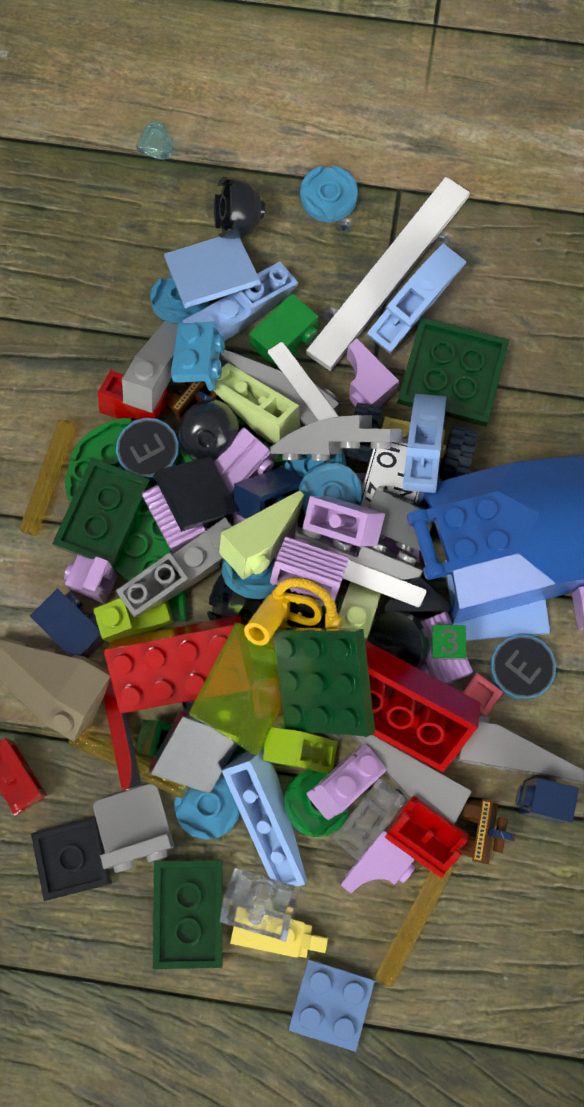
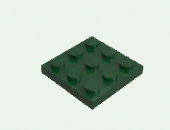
[397,317,509,427]
[274,628,375,737]

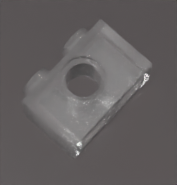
[220,868,301,941]

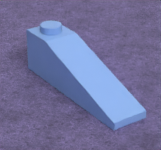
[221,746,307,893]

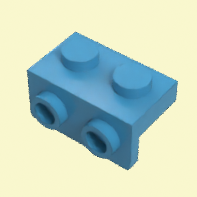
[171,321,225,391]

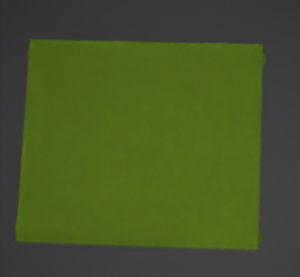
[189,623,282,756]

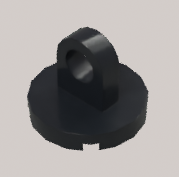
[207,573,263,621]
[367,611,429,669]

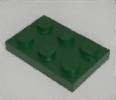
[52,458,151,569]
[153,860,223,969]

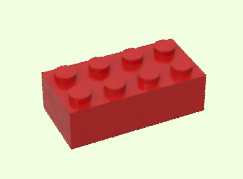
[103,615,255,714]
[365,640,481,772]

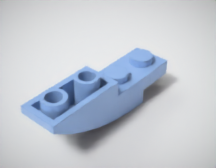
[367,243,466,354]
[183,262,298,341]
[403,394,447,493]

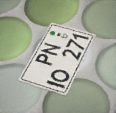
[360,442,419,508]

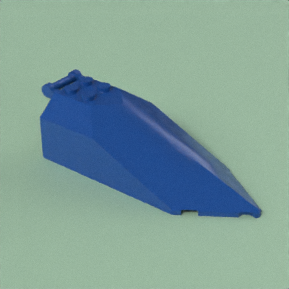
[407,455,584,624]

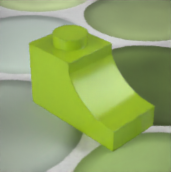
[93,598,174,643]
[262,727,338,773]

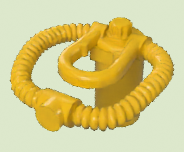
[244,578,343,645]

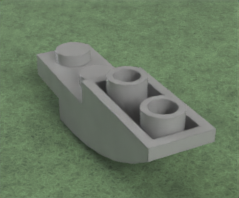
[271,415,402,461]
[116,518,232,618]
[291,526,423,580]

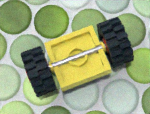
[345,402,478,480]

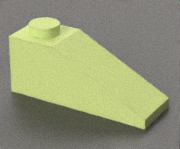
[213,363,301,445]
[219,491,304,580]
[339,581,381,641]

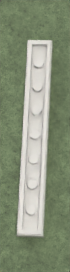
[306,177,470,371]

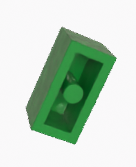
[249,293,318,369]

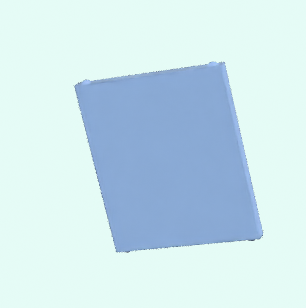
[164,237,261,308]
[445,560,550,641]

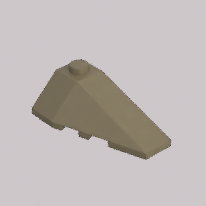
[0,637,111,741]

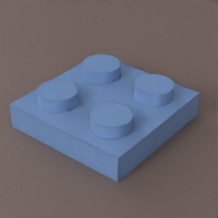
[289,958,375,1052]

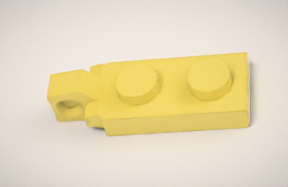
[230,908,328,958]

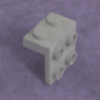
[93,784,175,873]

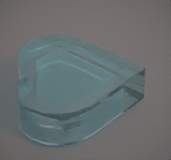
[136,121,173,160]

